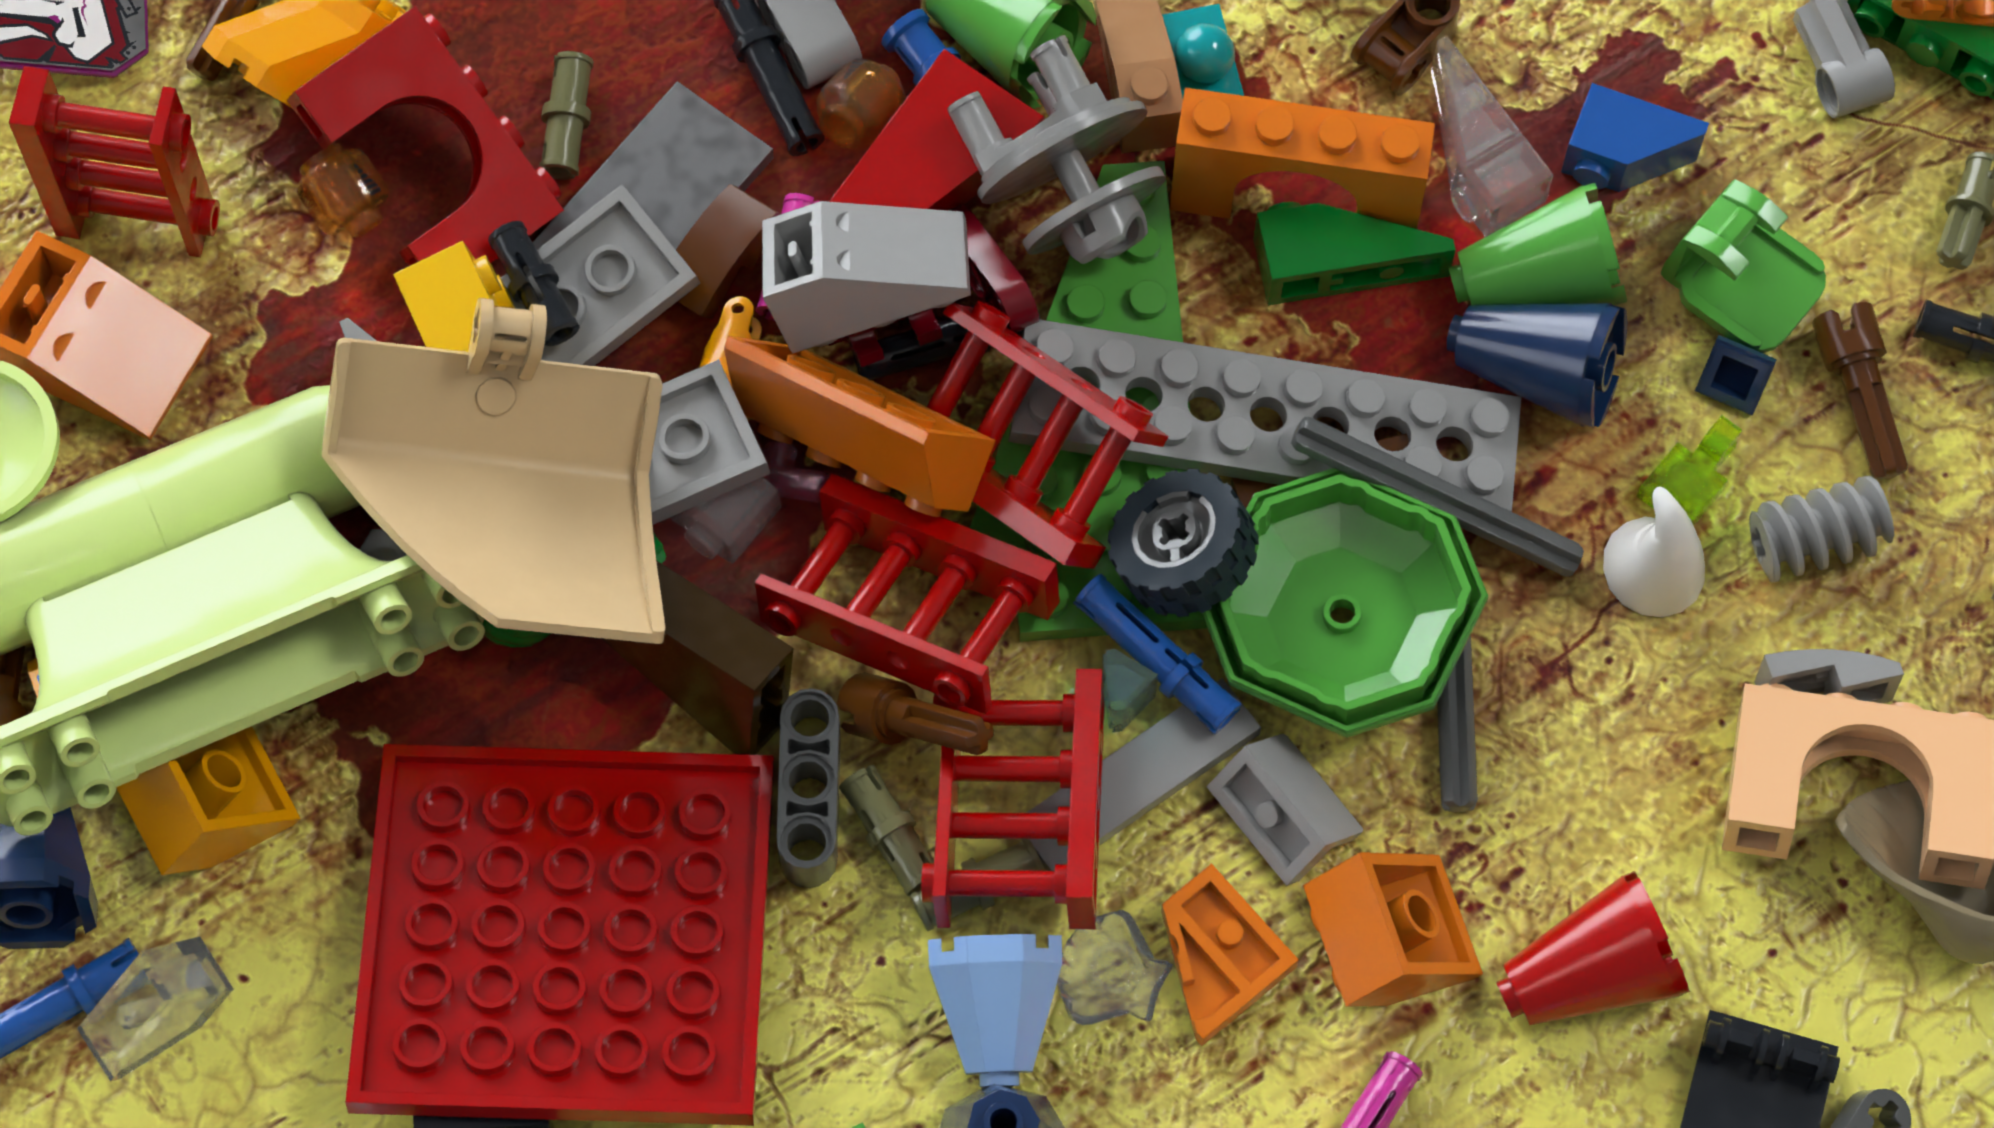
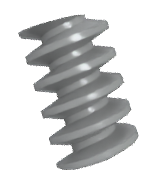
[1749,476,1894,583]

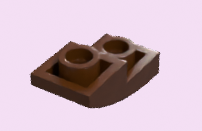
[676,184,781,319]

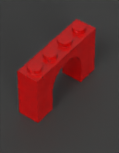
[287,6,564,266]

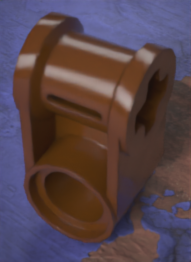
[1350,0,1460,96]

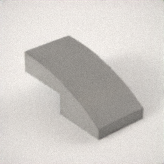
[1754,649,1904,703]

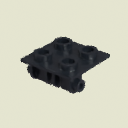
[1680,1010,1840,1128]

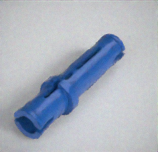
[1073,573,1243,735]
[0,938,150,1059]

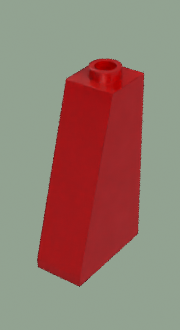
[829,49,1045,211]

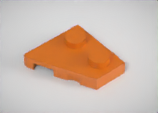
[1161,863,1299,1046]

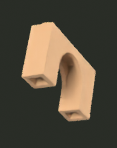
[1722,683,1994,890]

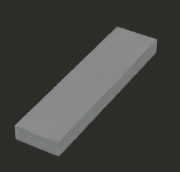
[1027,678,1261,871]

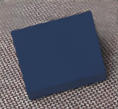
[1695,335,1777,416]

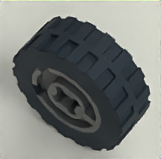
[1107,469,1259,617]

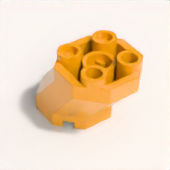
[201,0,407,108]

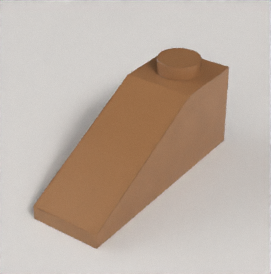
[1093,0,1183,154]

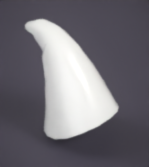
[1603,487,1705,617]

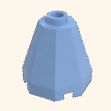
[928,934,1062,1087]

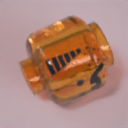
[816,59,907,150]
[296,143,390,239]

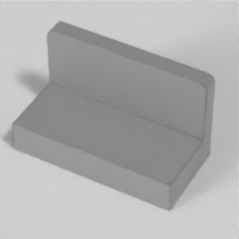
[1206,734,1363,886]

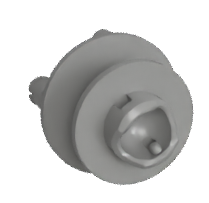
[947,35,1166,264]

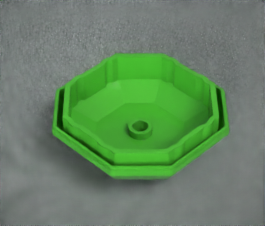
[1202,468,1488,738]

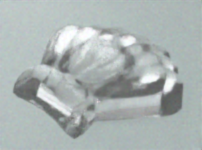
[1057,910,1173,1025]

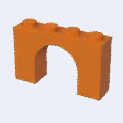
[1169,88,1435,229]

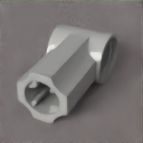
[1793,0,1895,118]

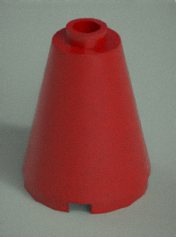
[1496,871,1690,1025]

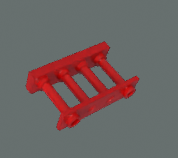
[9,66,220,258]
[926,301,1169,569]
[755,473,1060,715]
[921,669,1105,930]

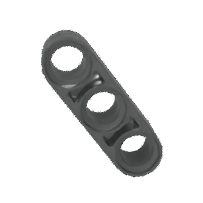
[777,688,841,888]

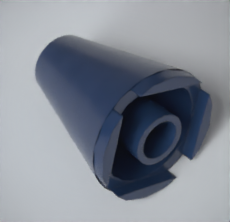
[1447,303,1628,428]

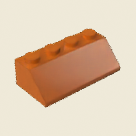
[724,336,995,517]

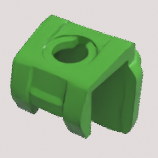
[1661,179,1826,353]

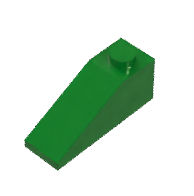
[1253,202,1456,306]

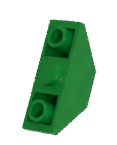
[1847,0,1994,99]

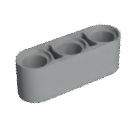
[755,0,863,89]

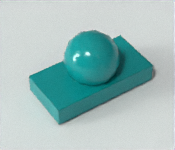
[1162,4,1244,98]

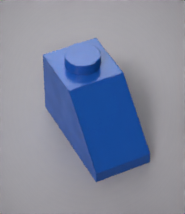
[1561,83,1709,192]

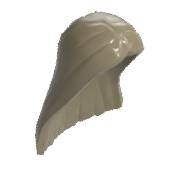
[1835,780,1994,964]

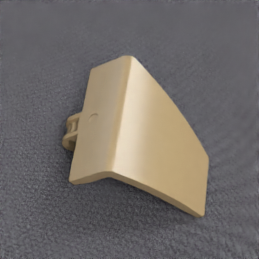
[322,298,666,644]

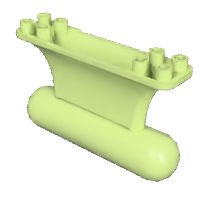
[0,385,485,835]

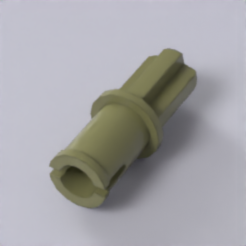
[1936,152,1994,270]

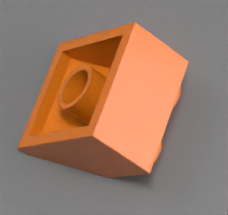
[1303,852,1483,1007]

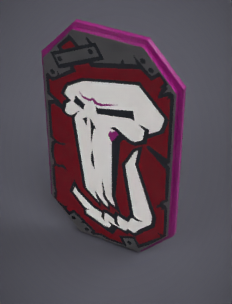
[0,0,149,78]

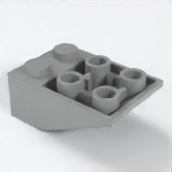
[762,201,971,354]

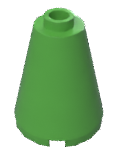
[926,0,1097,109]
[1448,183,1627,306]

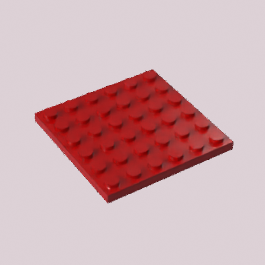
[345,744,774,1126]

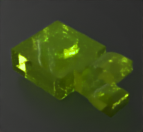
[1637,415,1742,526]

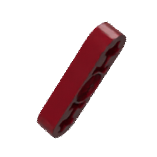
[948,204,1039,333]

